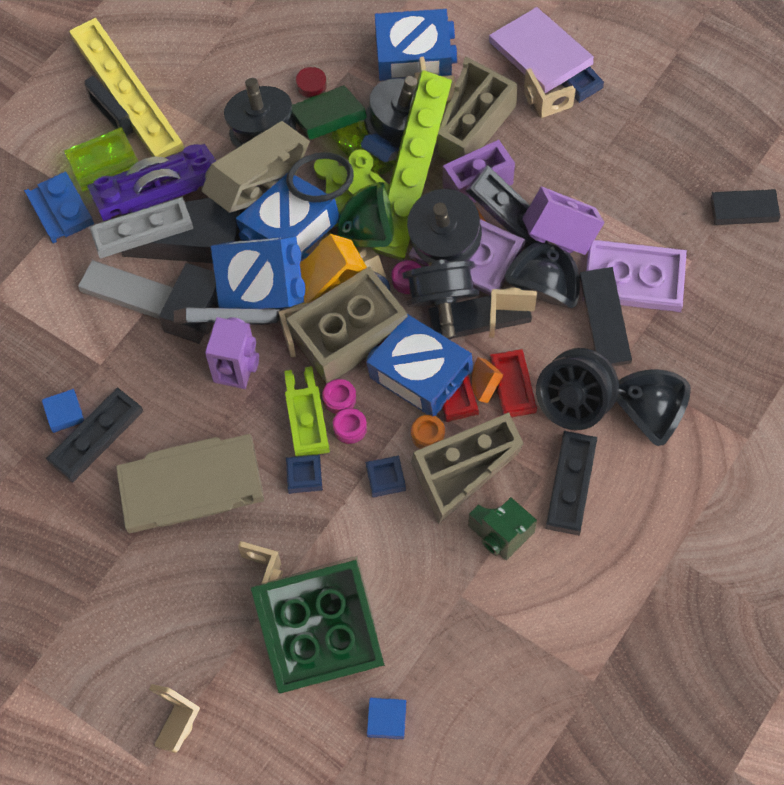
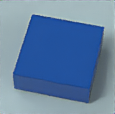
[42,389,85,433]
[367,698,407,739]

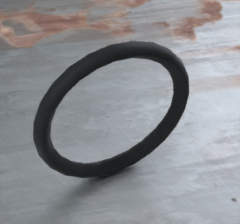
[286,152,354,202]

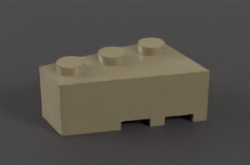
[438,56,517,162]
[202,121,310,213]
[411,413,524,524]

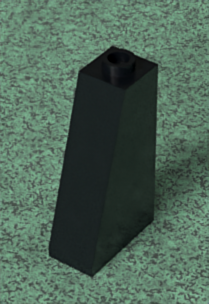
[121,198,245,264]

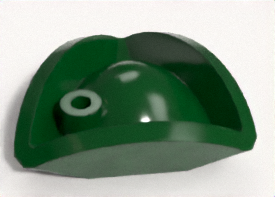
[337,182,394,247]

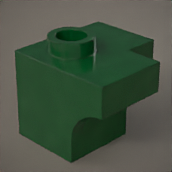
[468,497,537,561]

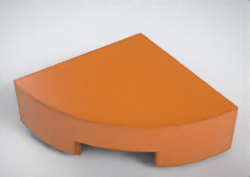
[472,357,503,403]

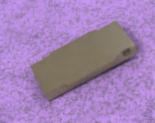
[116,434,265,534]

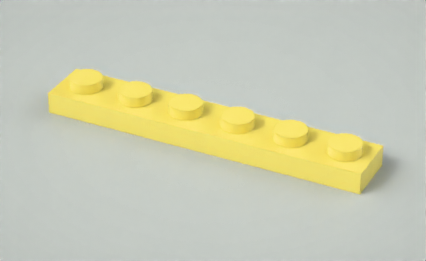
[69,18,184,158]

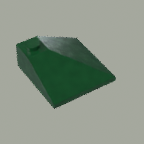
[251,556,385,694]

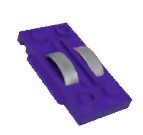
[87,143,216,222]

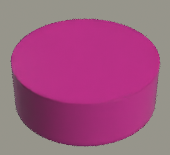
[391,260,421,294]
[322,379,356,414]
[333,408,367,444]

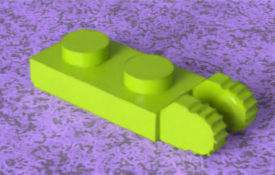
[284,366,330,457]

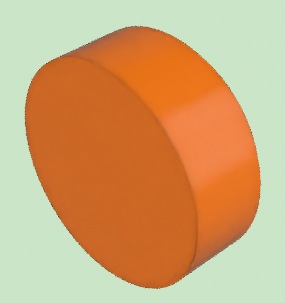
[411,415,445,449]

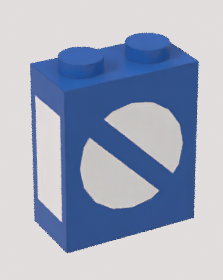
[375,9,457,81]
[236,173,339,256]
[211,236,306,309]
[366,314,473,416]

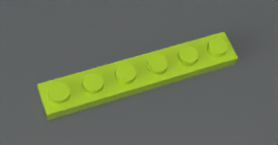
[372,70,452,261]

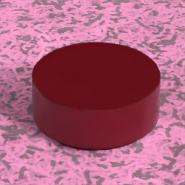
[296,67,327,98]

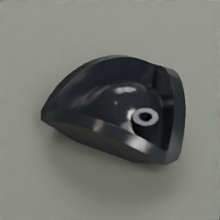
[505,241,580,308]
[616,369,691,446]

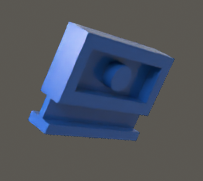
[24,171,94,243]

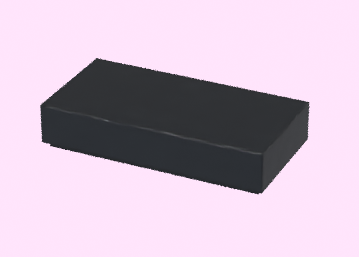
[84,75,134,137]
[710,189,780,225]

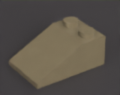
[286,266,408,384]

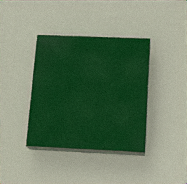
[292,85,367,140]

